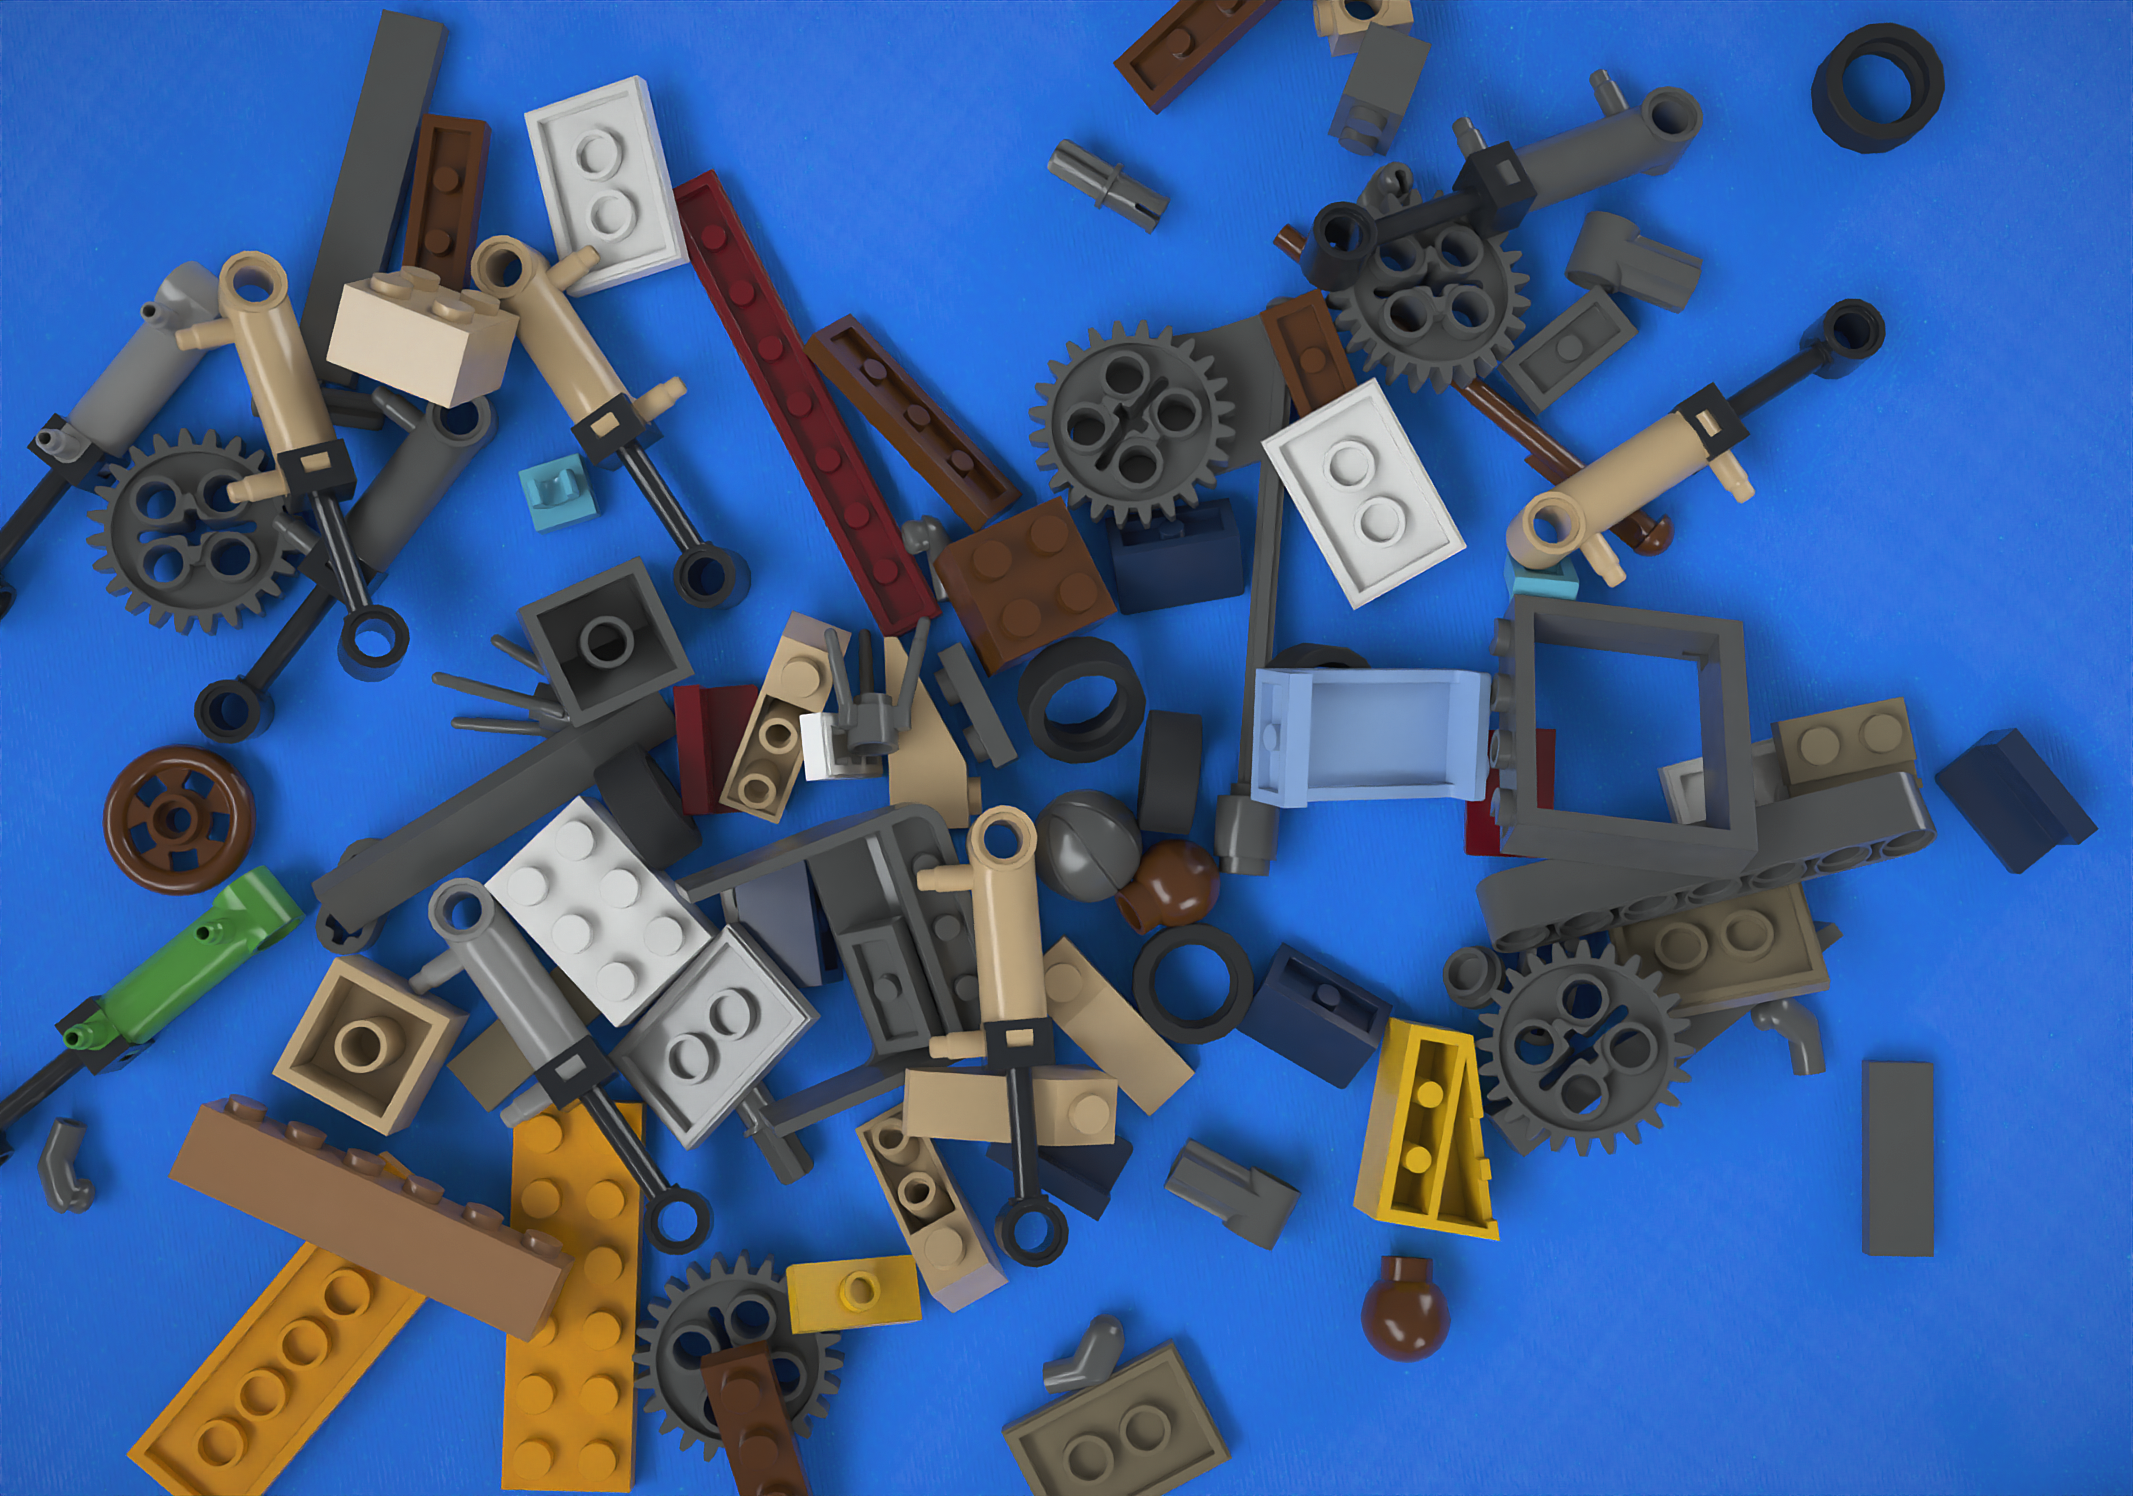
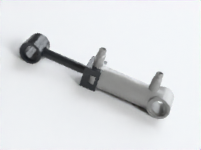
[0,260,245,621]
[408,878,714,1255]

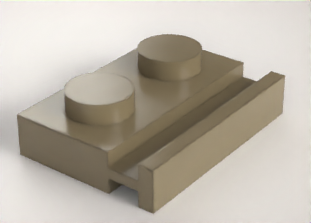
[1770,696,1923,799]

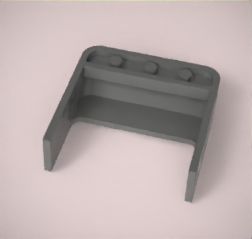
[674,801,981,1139]

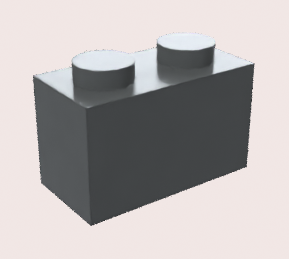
[1328,21,1432,156]

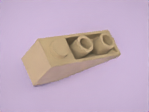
[719,610,852,824]
[855,1102,1009,1313]

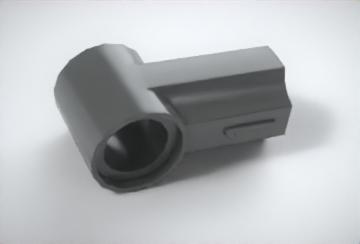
[1564,211,1703,314]
[1163,1137,1302,1251]

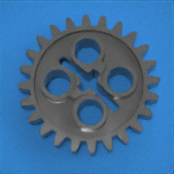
[1325,188,1531,394]
[1028,320,1236,529]
[86,428,307,636]
[1475,940,1696,1157]
[632,1249,845,1462]

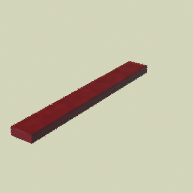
[672,169,944,638]

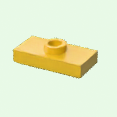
[786,1255,922,1335]

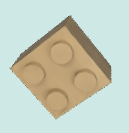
[326,266,520,409]
[271,954,470,1136]

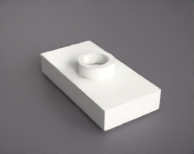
[799,712,883,781]

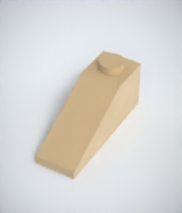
[884,637,982,829]
[1042,934,1195,1117]
[902,1064,1118,1146]

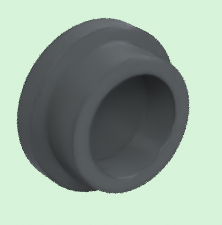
[1443,946,1506,1010]

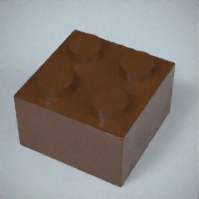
[932,495,1118,678]

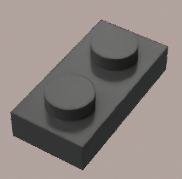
[1496,284,1639,417]
[933,642,1020,771]
[837,915,945,1055]

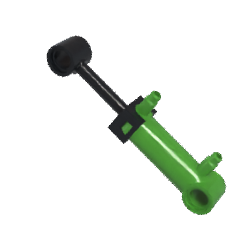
[0,865,306,1167]

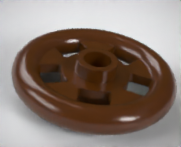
[102,744,257,896]

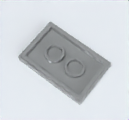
[608,922,821,1151]

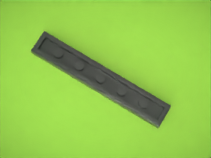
[299,9,450,390]
[311,691,677,934]

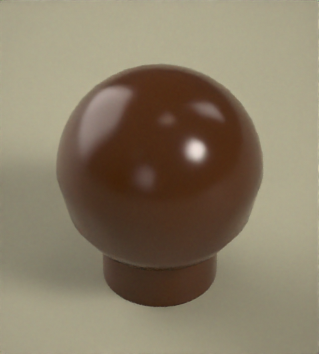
[1114,838,1221,935]
[1360,1256,1451,1363]

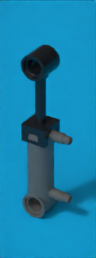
[1299,69,1703,292]
[194,386,499,744]

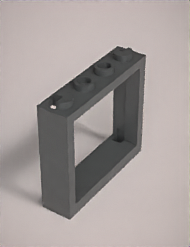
[1489,594,1759,880]

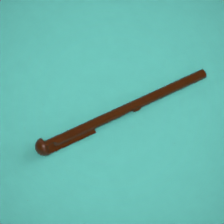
[1273,223,1675,557]

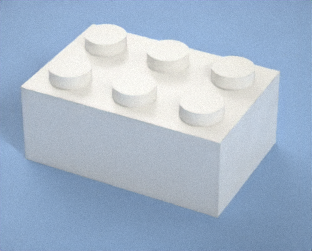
[484,795,721,1028]

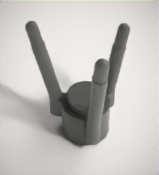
[824,616,931,756]
[431,634,572,738]

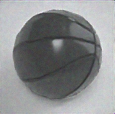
[1034,789,1143,903]

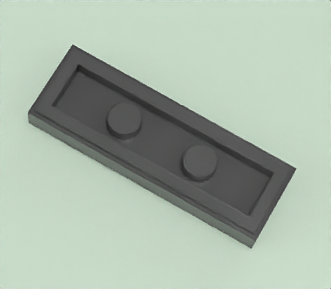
[1862,1060,1934,1257]

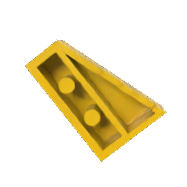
[1353,1017,1500,1241]

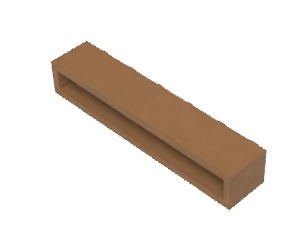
[168,1094,576,1343]

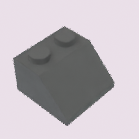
[515,556,695,729]

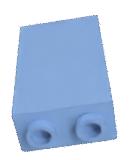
[1251,668,1492,808]

